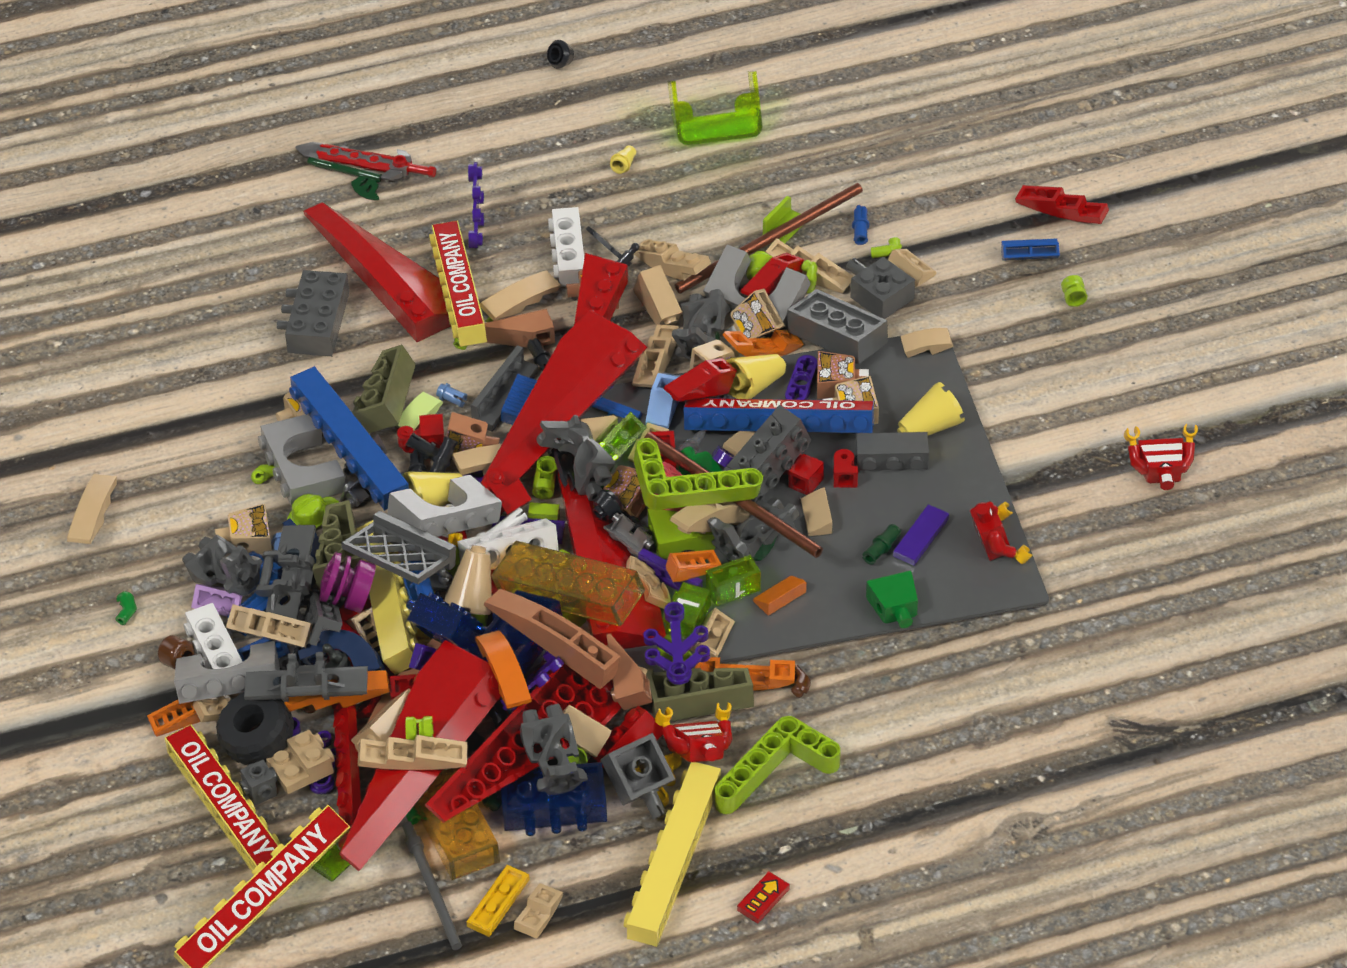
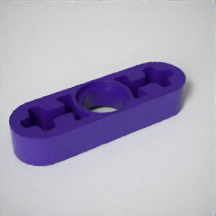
[785,355,818,400]
[712,445,735,467]

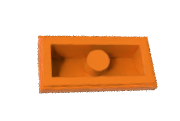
[753,576,806,616]

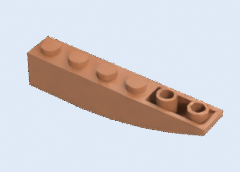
[484,589,621,689]

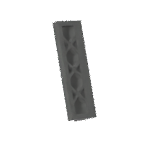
[471,345,538,432]
[304,590,343,646]

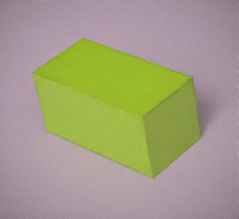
[528,502,560,520]

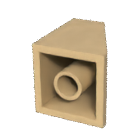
[351,689,410,751]

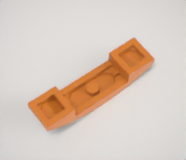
[723,330,804,357]
[475,631,531,709]
[695,657,795,691]

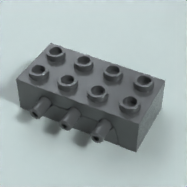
[277,270,350,357]
[787,289,888,364]
[723,405,812,502]

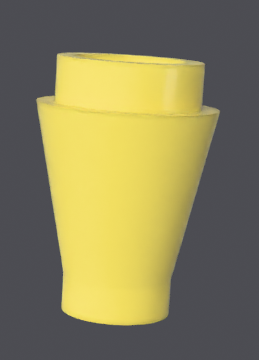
[610,145,636,174]

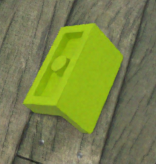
[763,196,802,243]

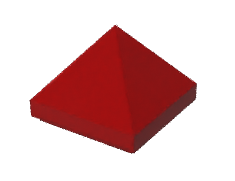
[356,695,381,719]

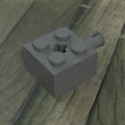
[846,257,915,319]
[601,733,675,820]

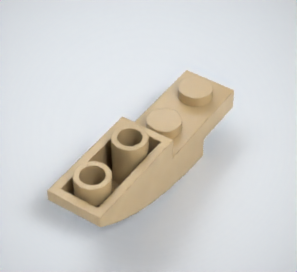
[634,239,711,281]
[670,502,751,534]

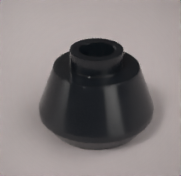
[547,40,574,69]
[593,490,624,521]

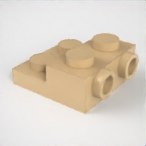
[266,730,335,794]

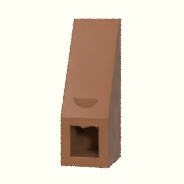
[484,309,555,347]
[605,634,652,710]

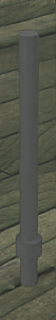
[402,822,462,950]

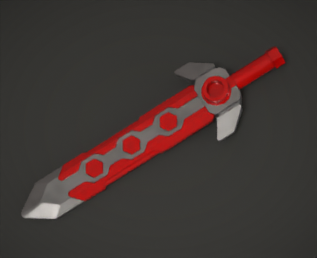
[295,142,437,180]

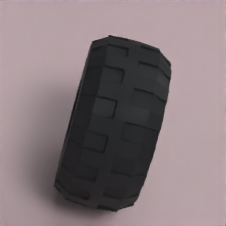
[216,692,294,765]

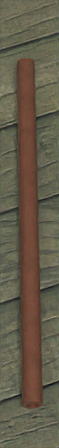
[675,183,863,294]
[644,432,823,558]

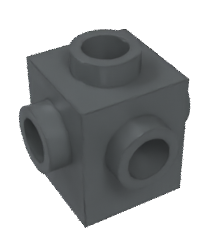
[239,760,278,806]

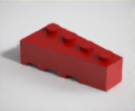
[574,253,628,325]

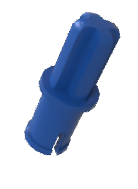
[852,205,870,245]

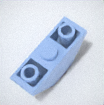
[645,373,680,429]

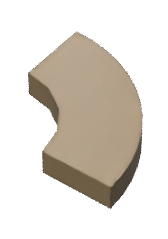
[625,555,671,609]

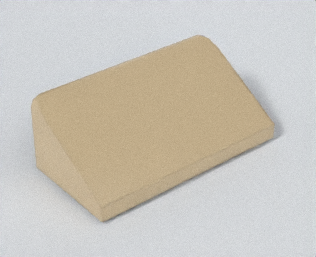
[888,249,936,286]
[801,487,832,536]
[690,608,735,657]
[563,705,611,758]

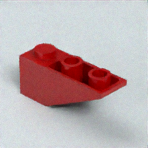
[741,252,804,296]
[664,358,737,402]
[587,706,663,770]

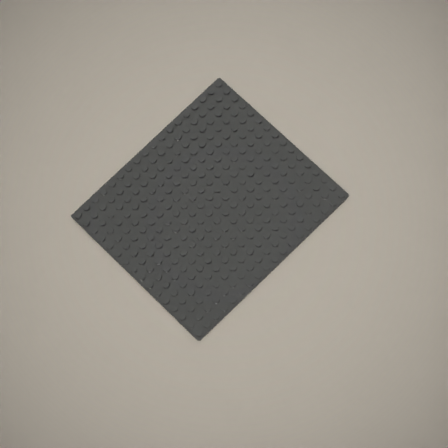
[571,336,1049,672]

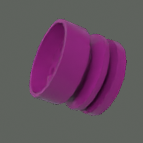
[319,552,376,613]

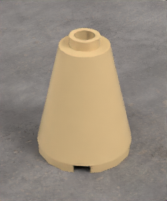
[444,545,492,615]

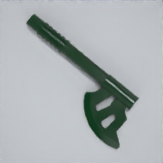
[307,157,382,200]

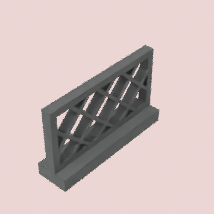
[342,511,456,584]

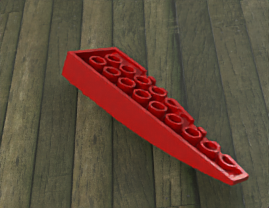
[303,202,451,342]
[480,310,647,494]
[557,469,666,649]
[339,640,501,871]
[425,664,622,823]

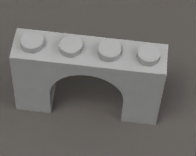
[703,244,811,330]
[258,414,345,506]
[387,475,502,537]
[174,641,280,704]

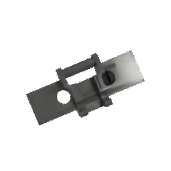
[255,525,316,620]
[244,652,368,702]

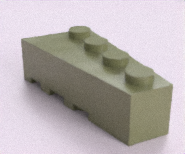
[351,344,416,433]
[312,500,362,592]
[646,668,754,722]

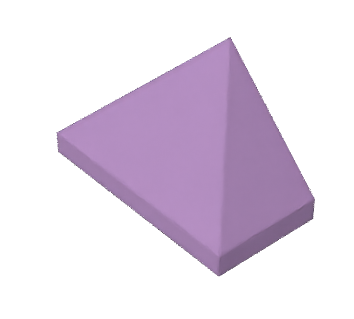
[191,584,242,616]

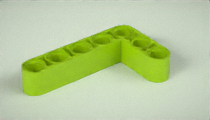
[634,438,763,510]
[715,716,840,814]

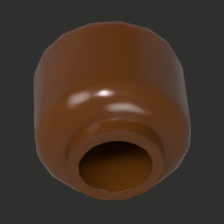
[158,635,195,669]

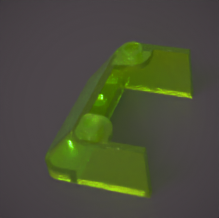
[667,71,763,145]

